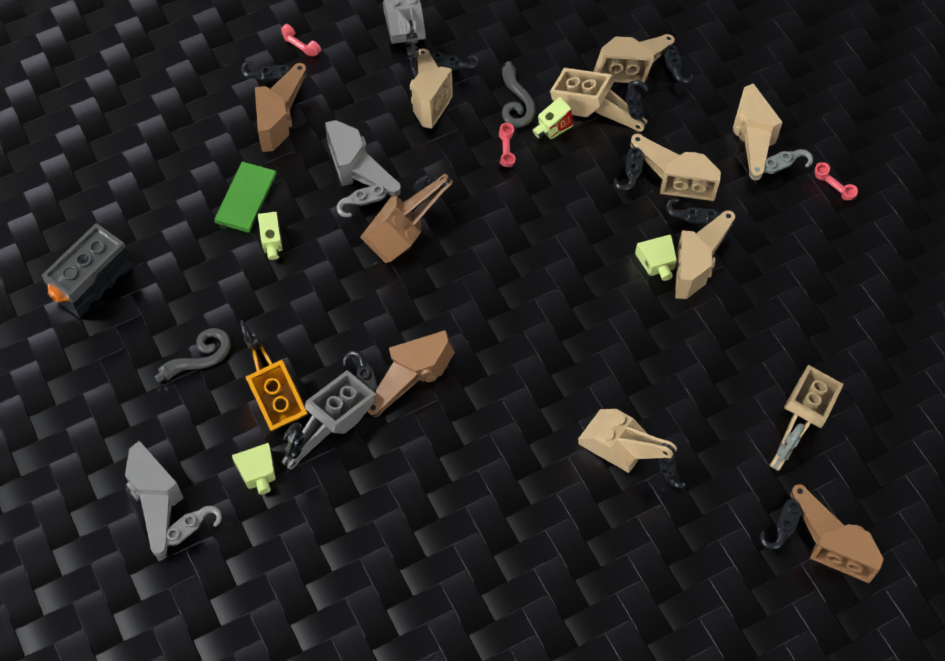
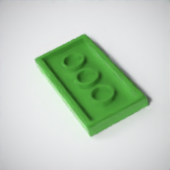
[214,162,276,233]

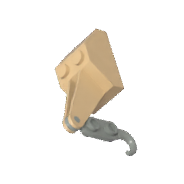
[733,84,813,180]
[770,365,843,471]

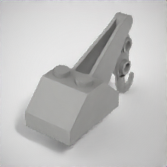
[325,120,401,217]
[125,441,222,557]

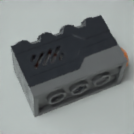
[41,223,133,318]

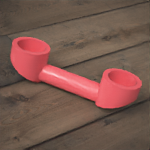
[281,24,321,56]
[499,123,516,167]
[814,162,858,200]

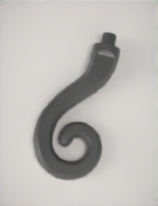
[502,62,536,128]
[155,328,231,383]

